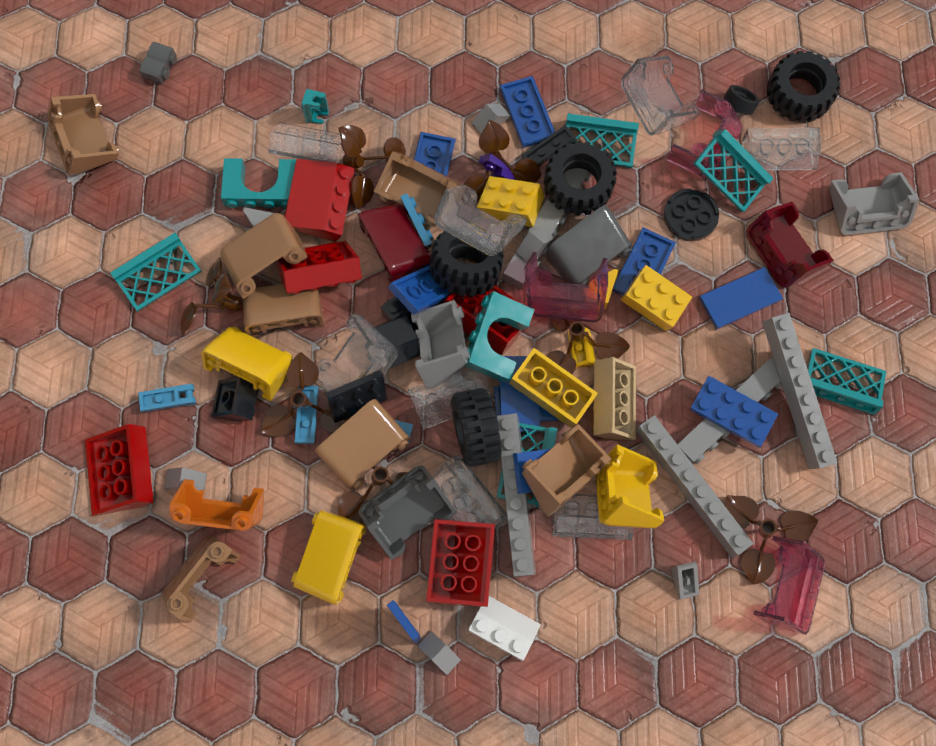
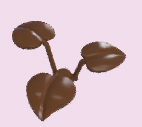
[460,120,542,202]
[338,125,406,209]
[180,257,241,336]
[546,298,630,374]
[261,352,352,437]
[338,459,408,522]
[725,495,818,585]

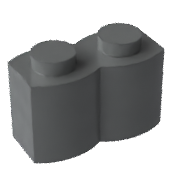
[139,41,177,84]

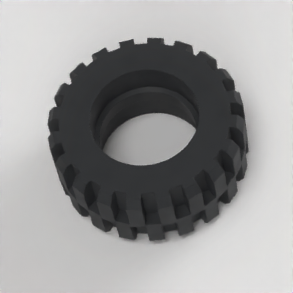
[766,51,841,123]
[544,141,617,216]
[429,226,504,297]
[451,388,502,467]

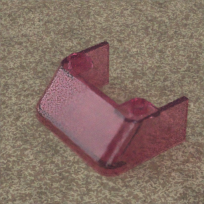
[667,89,743,180]
[524,252,608,322]
[753,536,825,635]

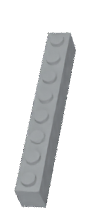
[503,168,592,290]
[762,313,837,469]
[677,356,782,464]
[497,413,536,577]
[636,415,754,558]

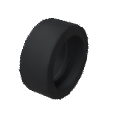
[723,85,760,115]

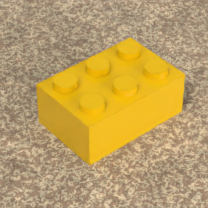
[477,176,545,227]
[620,265,692,332]

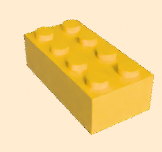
[509,348,598,428]

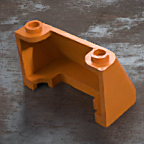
[169,479,264,531]

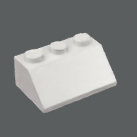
[468,596,541,661]

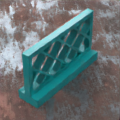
[565,113,639,168]
[693,129,774,212]
[110,233,202,312]
[807,348,886,415]
[496,423,558,508]

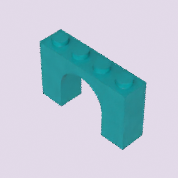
[221,158,296,209]
[464,291,534,383]

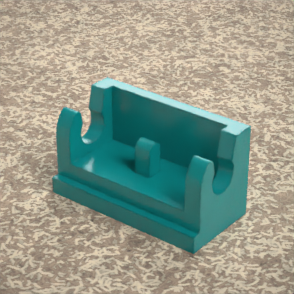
[301,89,329,124]

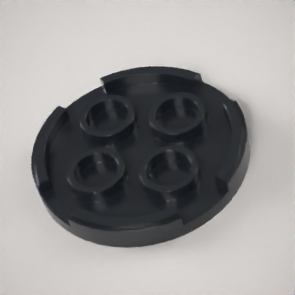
[664,188,719,241]

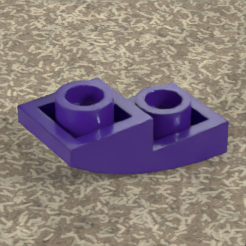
[478,154,516,180]

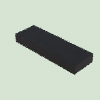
[522,125,576,166]

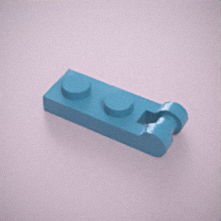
[138,384,196,413]

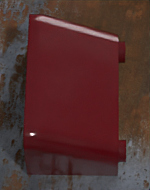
[746,201,834,288]
[358,203,431,283]

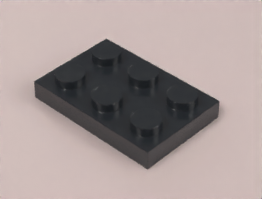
[327,370,387,423]

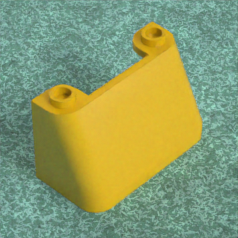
[201,327,293,402]
[596,444,664,528]
[291,510,367,605]

